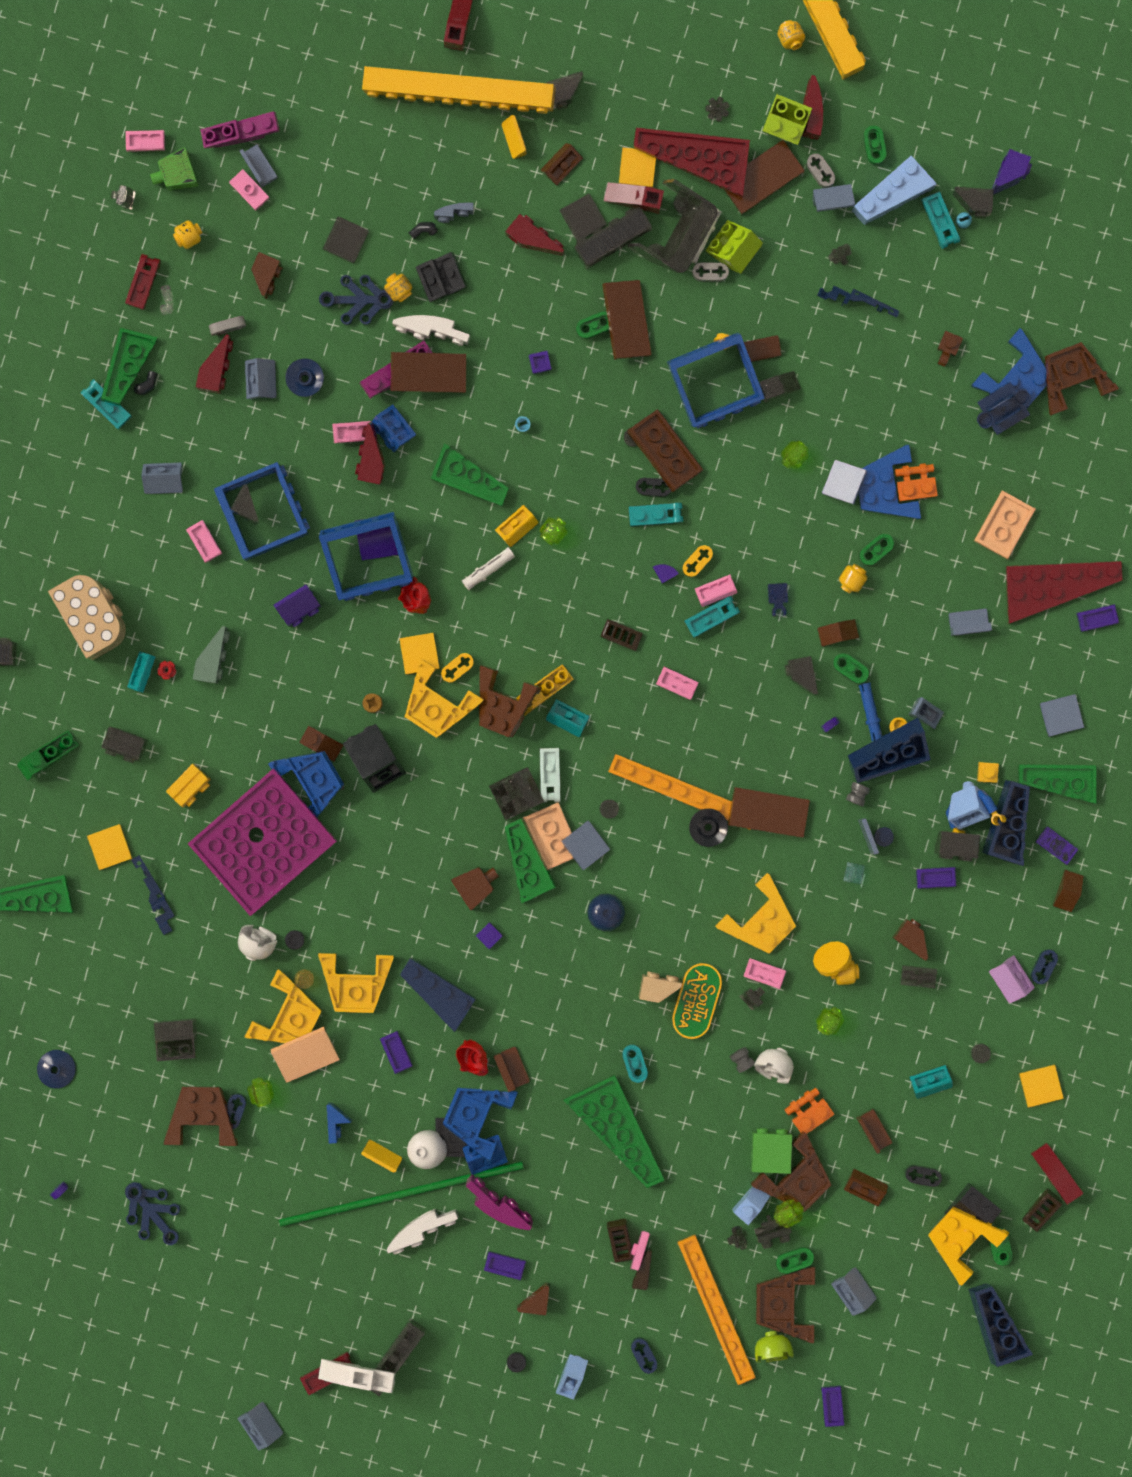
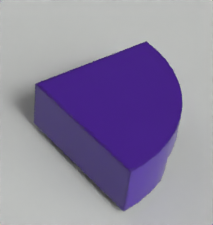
[652,564,679,584]
[821,717,840,733]

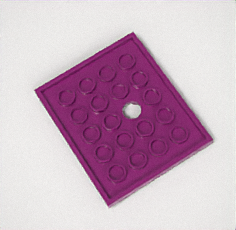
[188,768,337,916]

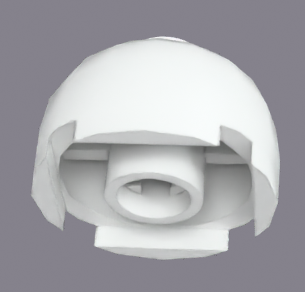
[238,925,277,961]
[754,1048,794,1084]
[407,1130,447,1169]

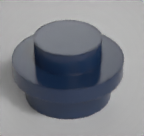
[874,827,894,847]

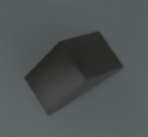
[231,484,259,524]

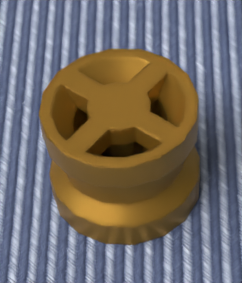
[362,693,383,713]

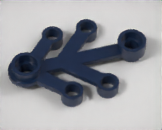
[319,275,394,325]
[125,1182,181,1245]

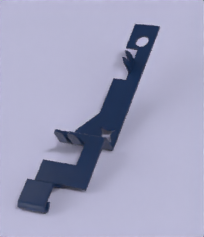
[817,286,899,318]
[131,855,175,935]

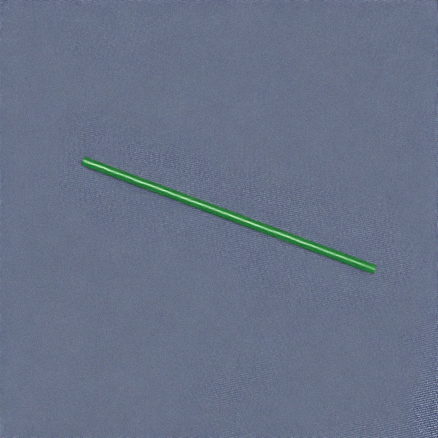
[279,1161,524,1227]

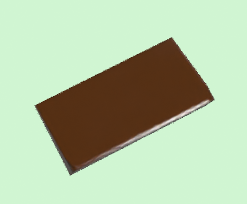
[541,143,583,186]
[744,335,781,362]
[844,1169,888,1206]

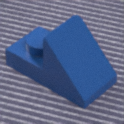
[327,1103,352,1144]

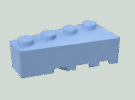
[852,156,936,225]

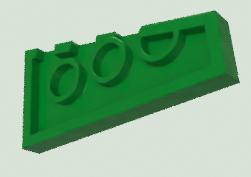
[101,328,158,406]
[431,443,509,507]
[1018,765,1096,804]
[505,818,556,904]
[0,875,73,912]

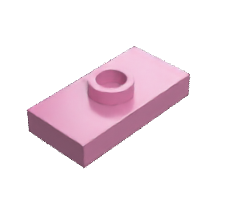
[126,130,165,152]
[229,169,269,211]
[332,421,371,443]
[186,520,222,563]
[695,575,737,607]
[656,667,699,700]
[743,958,786,989]
[630,1231,650,1271]

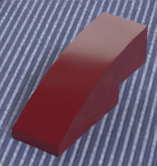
[803,75,823,140]
[1031,1143,1083,1205]

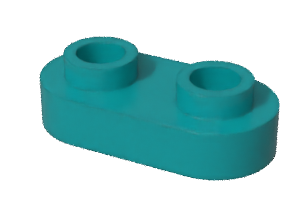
[622,1044,648,1083]

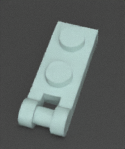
[540,748,560,802]

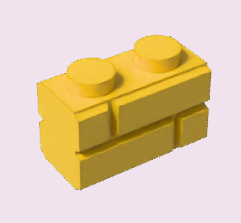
[166,764,211,807]

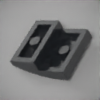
[415,252,468,302]

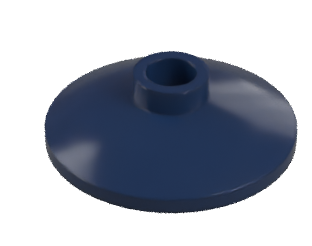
[285,358,324,397]
[37,1050,76,1088]

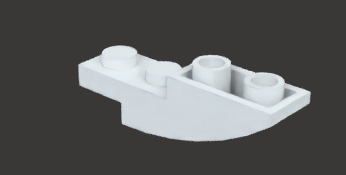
[392,315,470,346]
[387,1209,458,1254]
[318,1359,396,1393]

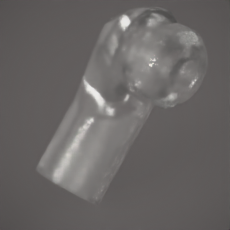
[160,285,174,315]

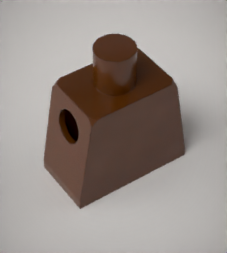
[451,867,499,911]

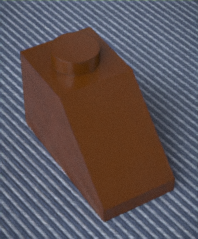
[299,726,344,762]
[892,919,928,961]

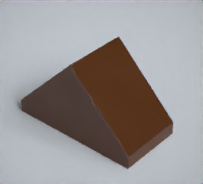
[817,619,859,646]
[1053,870,1084,912]
[517,1282,549,1315]

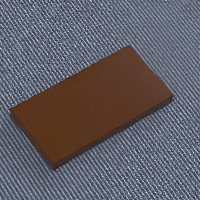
[724,140,804,215]
[602,280,651,360]
[391,352,466,393]
[627,409,703,492]
[728,787,810,838]

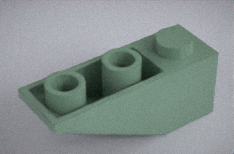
[193,626,230,684]

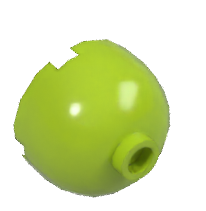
[755,1331,794,1363]

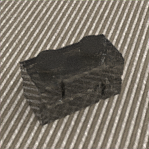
[101,726,148,763]

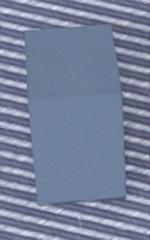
[909,697,944,729]

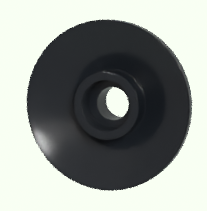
[689,808,728,847]

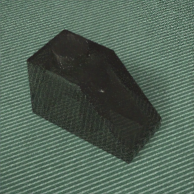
[546,71,583,110]
[953,187,994,219]
[759,371,801,403]
[784,656,818,695]

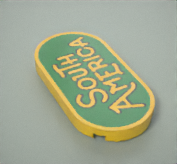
[672,963,722,1039]

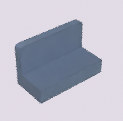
[240,145,278,188]
[812,184,855,212]
[245,358,276,399]
[142,463,183,494]
[948,609,992,636]
[831,1267,877,1316]
[237,1402,283,1451]

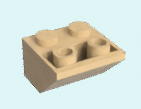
[639,971,682,1003]

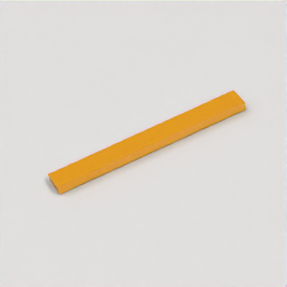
[608,754,751,830]
[678,1234,756,1385]

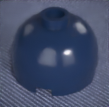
[587,893,625,932]

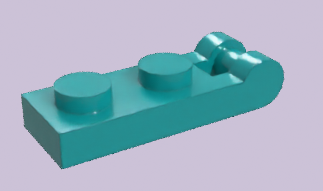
[921,192,960,249]
[80,379,132,430]
[629,503,683,527]
[684,596,740,638]

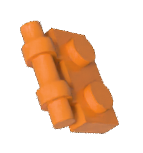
[895,463,938,502]
[784,1087,835,1134]

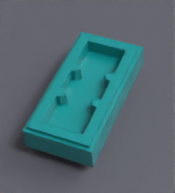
[127,652,155,693]

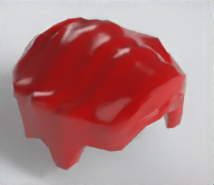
[398,577,431,614]
[456,1039,489,1076]

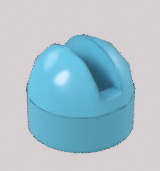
[956,212,972,229]
[515,416,530,432]

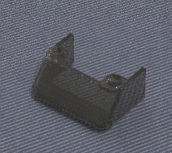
[627,179,718,273]

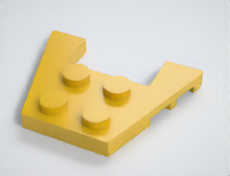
[405,659,484,738]
[715,873,796,953]
[318,953,394,1013]
[245,969,322,1043]
[928,1207,1009,1286]

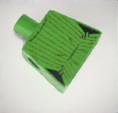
[150,147,199,191]

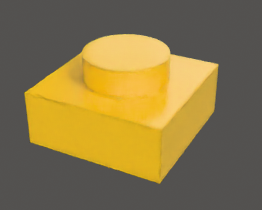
[977,762,999,783]

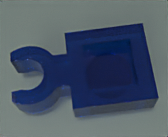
[767,583,788,617]

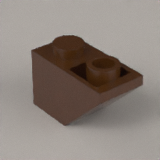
[251,252,283,299]

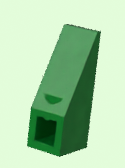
[17,730,79,781]

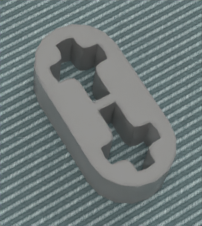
[806,154,835,188]
[692,263,729,282]
[209,316,246,336]

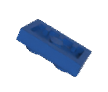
[372,405,416,452]
[462,1135,508,1175]

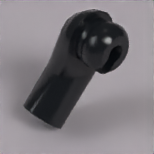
[408,222,438,240]
[134,371,158,395]

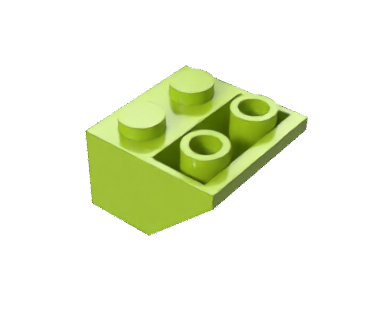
[762,94,812,145]
[705,220,763,274]

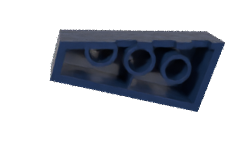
[848,718,930,783]
[982,780,1030,866]
[400,957,476,1032]
[968,1283,1033,1367]

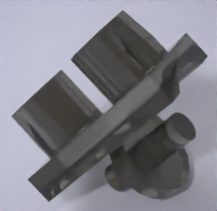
[900,965,937,989]
[754,1215,792,1249]

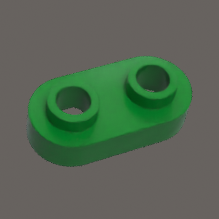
[863,125,887,165]
[576,312,609,339]
[859,534,894,566]
[833,653,869,684]
[989,1226,1012,1266]
[776,1247,814,1274]

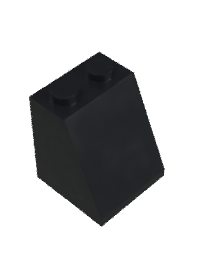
[343,724,406,793]

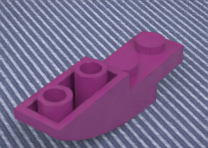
[200,111,280,149]
[359,341,432,399]
[466,1174,533,1230]

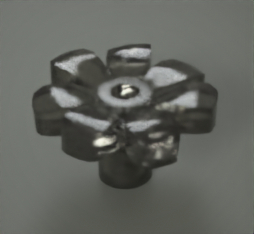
[705,97,729,122]
[828,244,852,265]
[727,1226,747,1250]

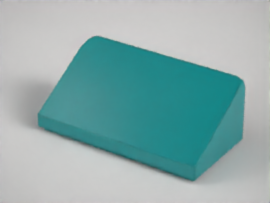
[546,699,590,737]
[909,1065,953,1099]

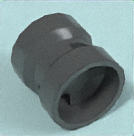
[846,782,870,807]
[729,1047,755,1073]

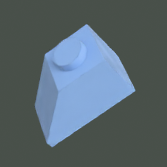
[732,1186,770,1225]
[556,1354,588,1400]

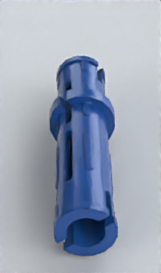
[858,683,883,741]

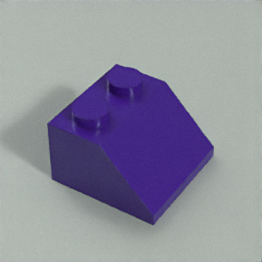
[990,149,1032,195]
[355,519,398,561]
[273,584,322,627]

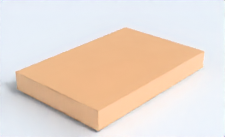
[974,490,1036,559]
[524,802,574,870]
[271,1027,339,1083]

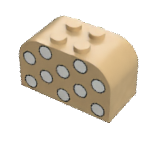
[48,575,126,660]

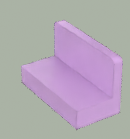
[989,956,1035,1003]

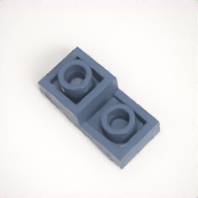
[434,203,474,223]

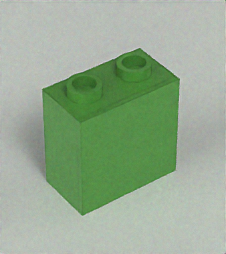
[751,1128,792,1174]

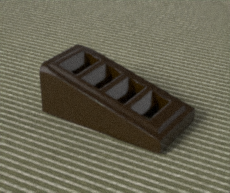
[600,619,643,651]
[1022,1188,1062,1232]
[607,1219,633,1263]
[632,1248,652,1290]

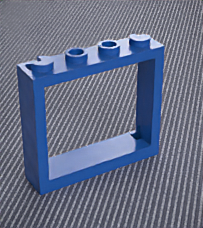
[667,332,765,429]
[214,462,310,561]
[319,512,413,601]

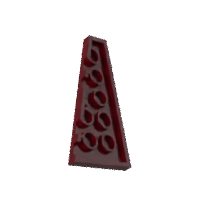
[634,128,750,198]
[1006,561,1122,624]

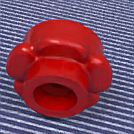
[157,661,176,680]

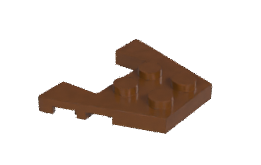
[1045,342,1119,416]
[479,665,542,737]
[164,1087,238,1146]
[750,1131,831,1212]
[756,1266,815,1343]

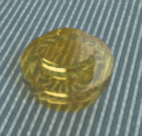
[295,969,314,989]

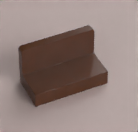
[494,1046,530,1092]
[856,1109,892,1154]

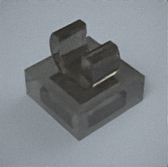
[111,185,136,210]
[740,987,765,1010]

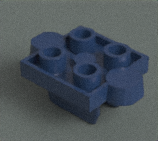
[977,382,1031,435]

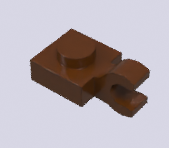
[937,331,963,367]

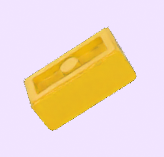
[502,115,527,159]
[495,505,538,547]
[361,1140,402,1173]

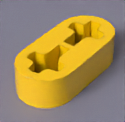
[682,545,713,577]
[441,653,474,683]

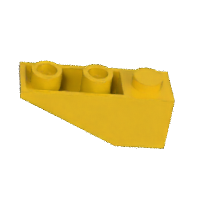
[516,664,574,716]

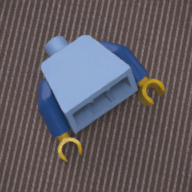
[946,781,1006,841]

